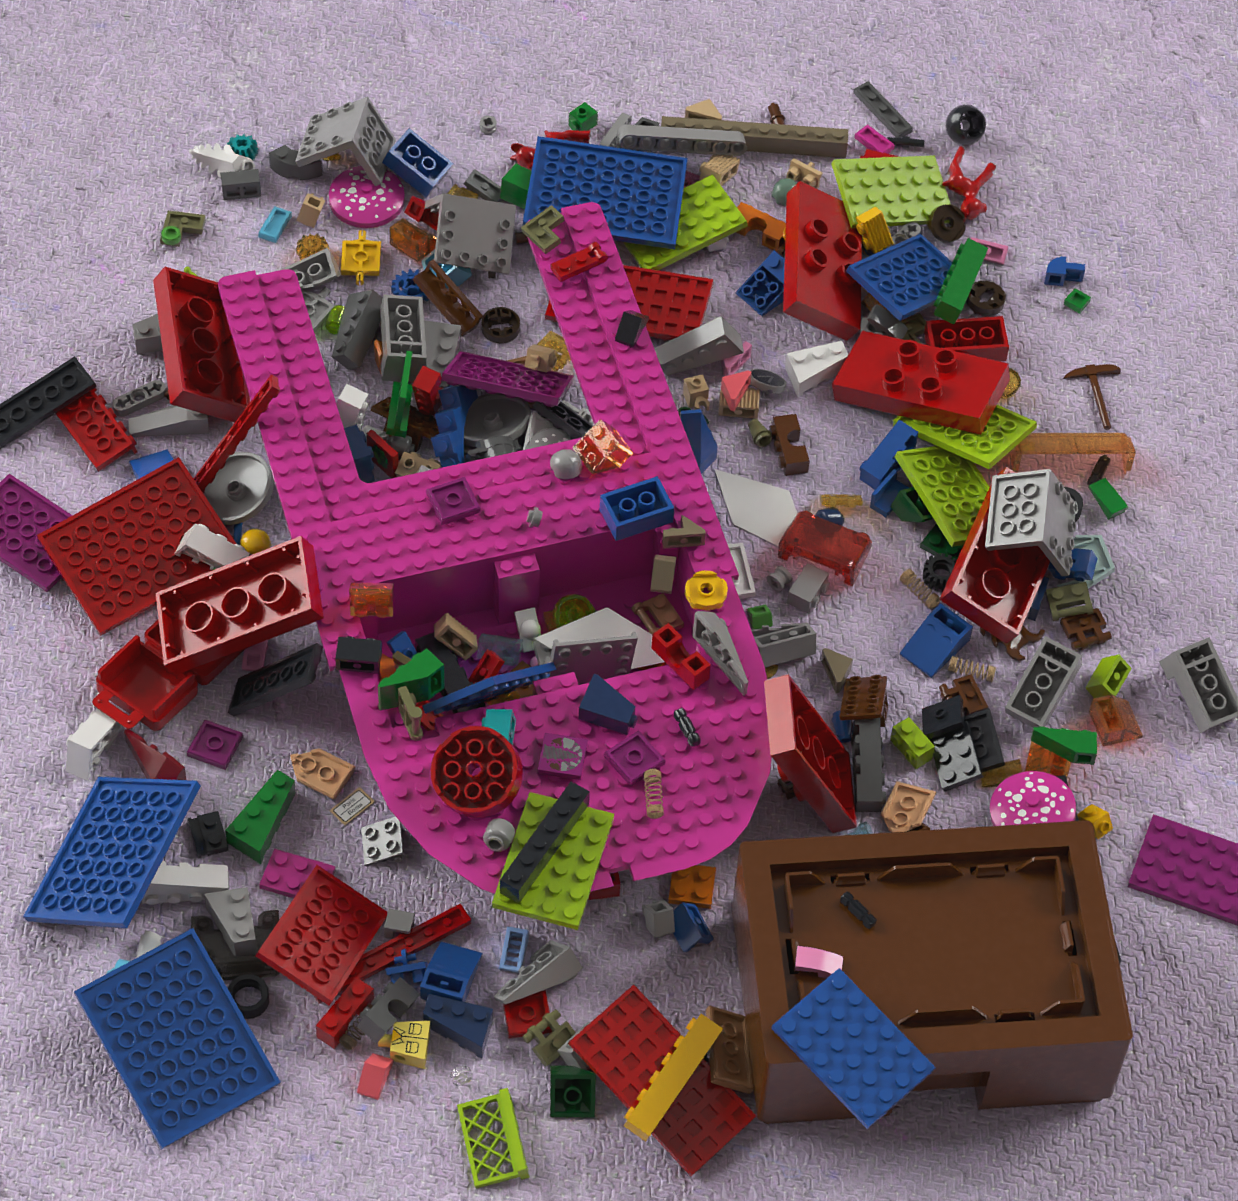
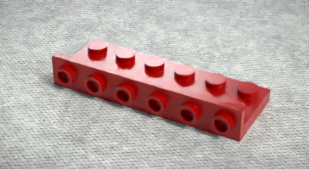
[55,388,138,472]

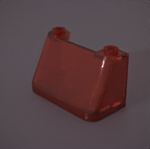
[778,511,872,587]

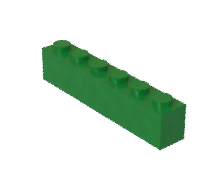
[933,238,988,324]

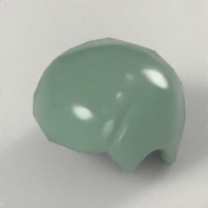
[771,178,797,206]

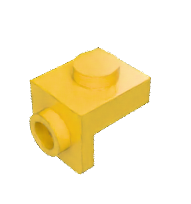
[1077,804,1113,839]

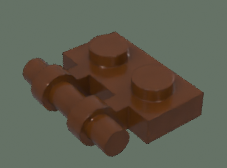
[1060,608,1112,650]
[939,674,989,715]

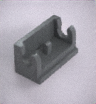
[220,169,261,200]

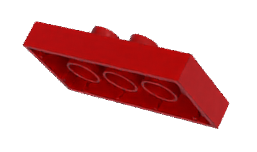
[783,181,862,341]
[153,266,250,422]
[832,330,1010,435]
[939,467,1050,644]
[156,536,324,674]
[764,674,857,833]

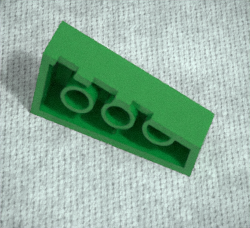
[225,770,296,864]

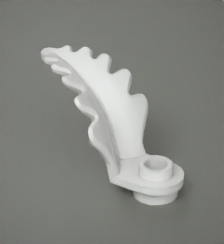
[189,143,255,177]

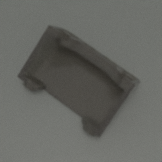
[191,910,280,981]

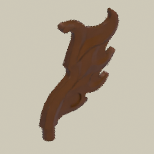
[980,626,1045,661]

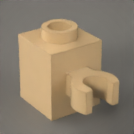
[296,193,325,228]
[524,344,557,372]
[683,374,710,411]

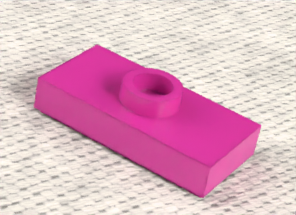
[854,124,895,154]

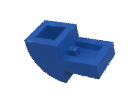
[1044,256,1085,286]

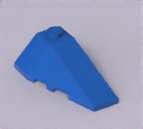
[680,409,718,474]

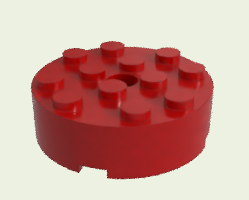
[431,726,523,818]

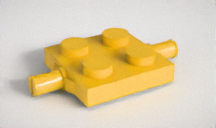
[341,230,381,286]

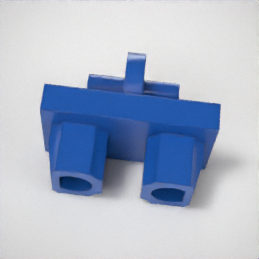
[386,949,428,983]

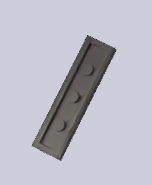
[853,81,913,138]

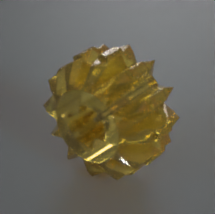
[296,233,329,260]

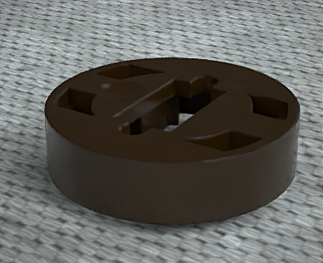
[966,281,1006,316]
[481,307,520,344]

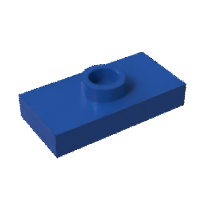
[386,631,417,659]

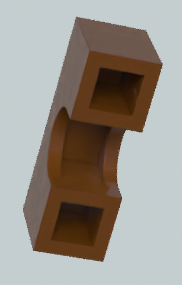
[769,414,810,476]

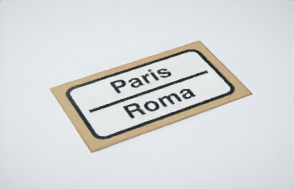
[329,787,375,825]

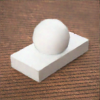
[514,607,541,653]

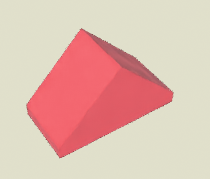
[721,371,752,412]
[357,1053,394,1100]

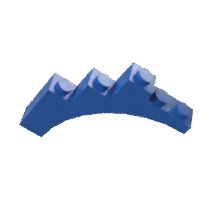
[431,384,478,468]

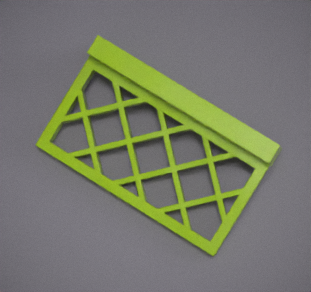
[457,1088,530,1189]

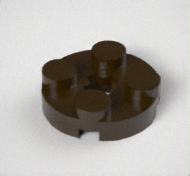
[927,204,966,243]

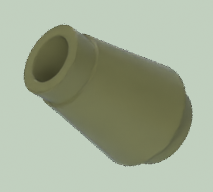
[748,419,772,447]

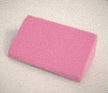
[971,237,1008,265]

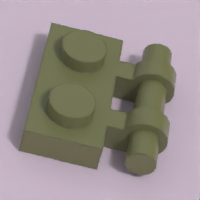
[523,1009,576,1066]

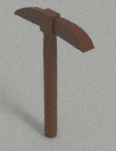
[1063,364,1121,430]

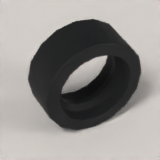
[228,974,269,1019]

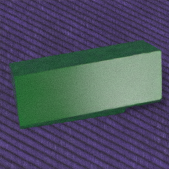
[500,163,532,210]

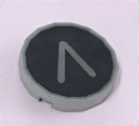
[750,369,786,394]

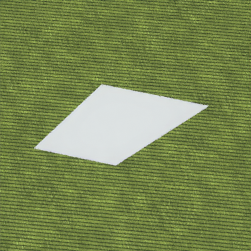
[714,469,815,564]
[534,607,665,669]

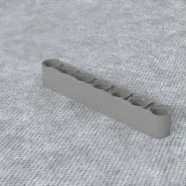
[618,124,747,156]

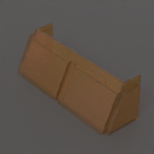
[1010,433,1136,474]

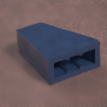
[578,674,638,735]

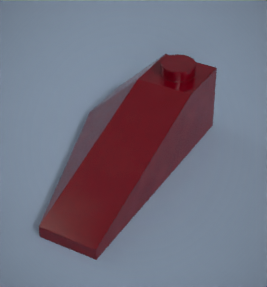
[124,729,186,780]

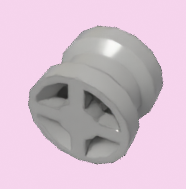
[767,566,793,592]

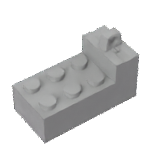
[380,294,427,382]
[1005,636,1082,727]
[1159,637,1238,733]

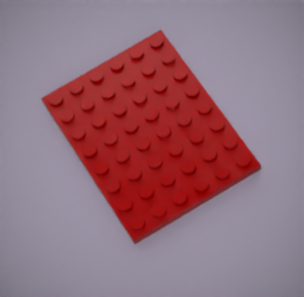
[37,457,237,636]

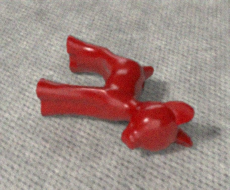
[510,130,591,170]
[942,146,996,222]

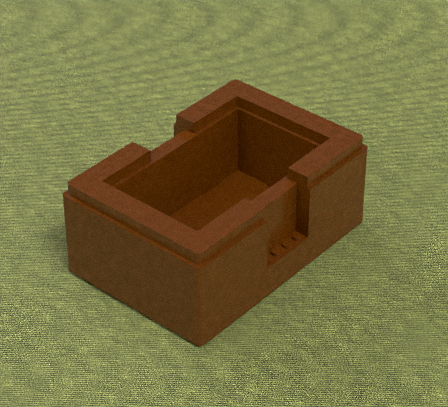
[732,820,1133,1124]

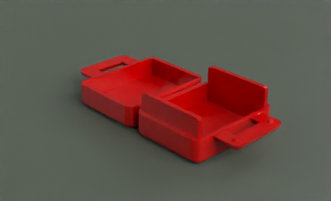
[92,619,244,731]

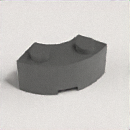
[269,145,322,180]

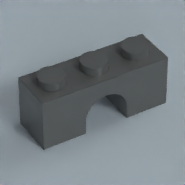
[357,977,420,1044]

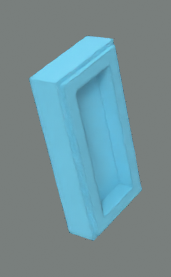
[258,206,292,243]

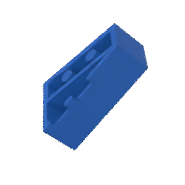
[859,419,918,490]

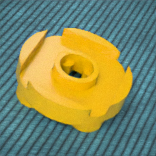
[685,571,728,610]

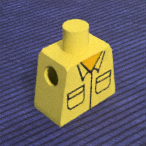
[378,1021,430,1069]

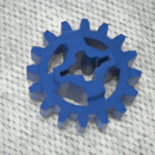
[391,269,429,302]

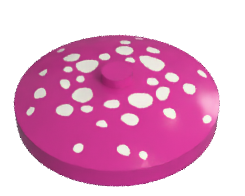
[329,166,405,228]
[990,771,1076,826]

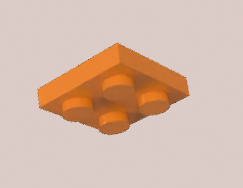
[668,865,716,909]

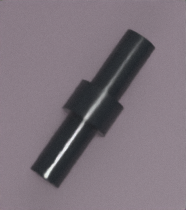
[887,136,925,148]

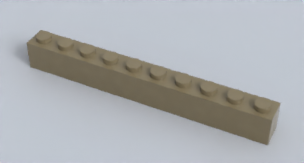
[661,116,848,158]

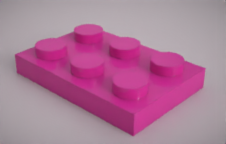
[259,848,336,898]

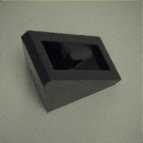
[615,310,649,347]

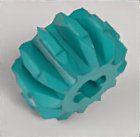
[227,133,258,161]

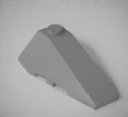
[278,248,341,289]
[128,405,209,437]
[693,611,748,696]

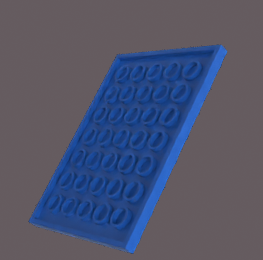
[522,136,688,249]
[23,777,201,929]
[74,928,281,1150]

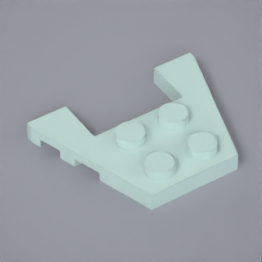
[1057,535,1115,589]

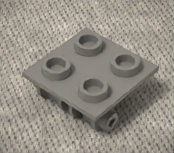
[361,817,404,866]

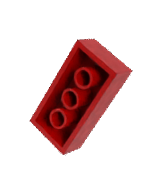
[924,316,1009,362]

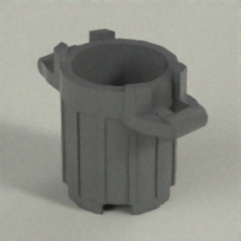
[465,436,524,463]

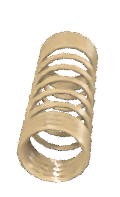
[899,569,940,609]
[948,656,996,682]
[644,769,664,819]

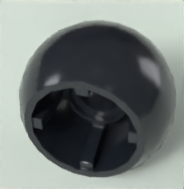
[945,104,986,145]

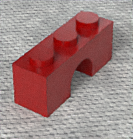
[412,366,443,416]
[651,623,711,690]
[316,977,374,1049]

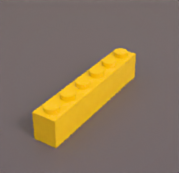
[624,1014,723,1142]

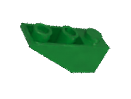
[1031,726,1097,765]

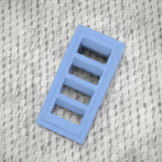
[499,927,530,973]

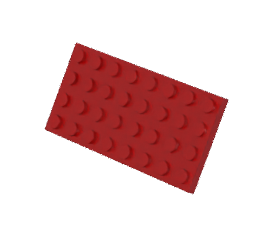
[545,265,714,340]
[568,984,756,1177]

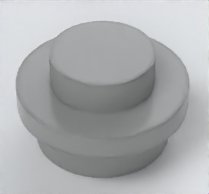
[526,507,543,528]

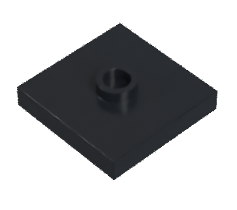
[922,695,964,740]

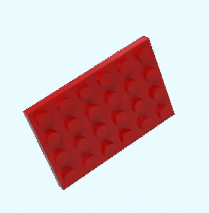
[255,865,388,1006]

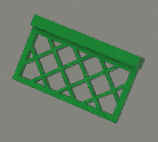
[386,351,413,438]

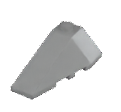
[494,940,583,1004]

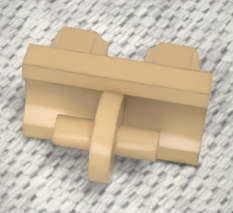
[786,158,822,189]

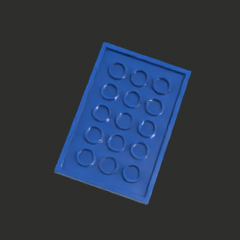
[846,233,952,321]
[422,662,557,715]
[771,968,935,1130]

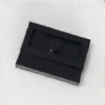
[188,811,229,858]

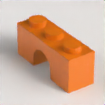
[736,202,786,252]

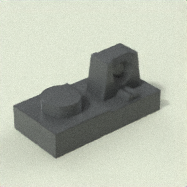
[463,169,501,202]

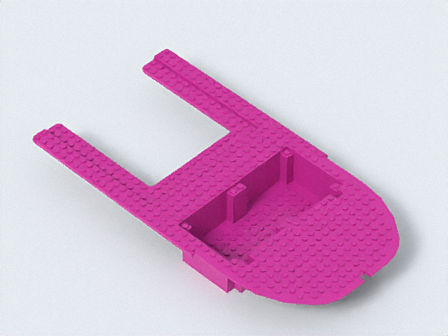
[218,202,772,894]

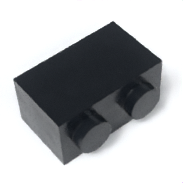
[335,636,382,674]

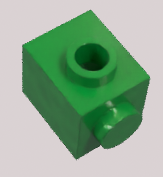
[568,102,598,131]

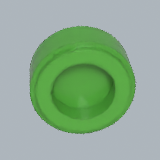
[161,226,181,245]

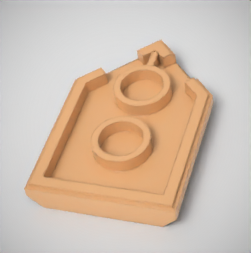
[290,748,355,800]
[881,781,936,832]

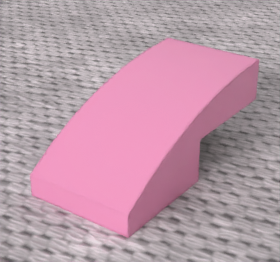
[242,640,268,671]
[795,946,843,978]

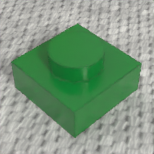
[1064,288,1091,314]

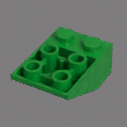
[378,648,444,711]

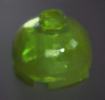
[552,594,595,628]

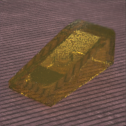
[981,759,1023,788]

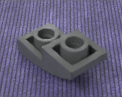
[867,304,908,339]

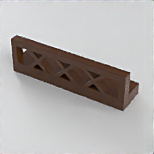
[413,259,483,337]

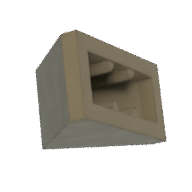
[650,555,676,594]
[821,648,853,693]

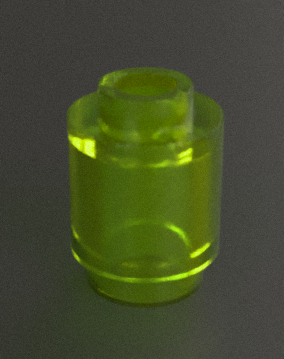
[325,305,345,335]

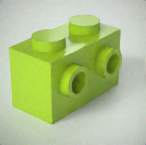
[1085,654,1132,702]
[890,717,935,769]

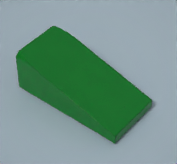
[1088,478,1128,520]

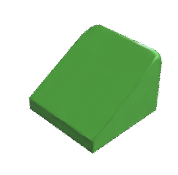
[746,605,773,629]

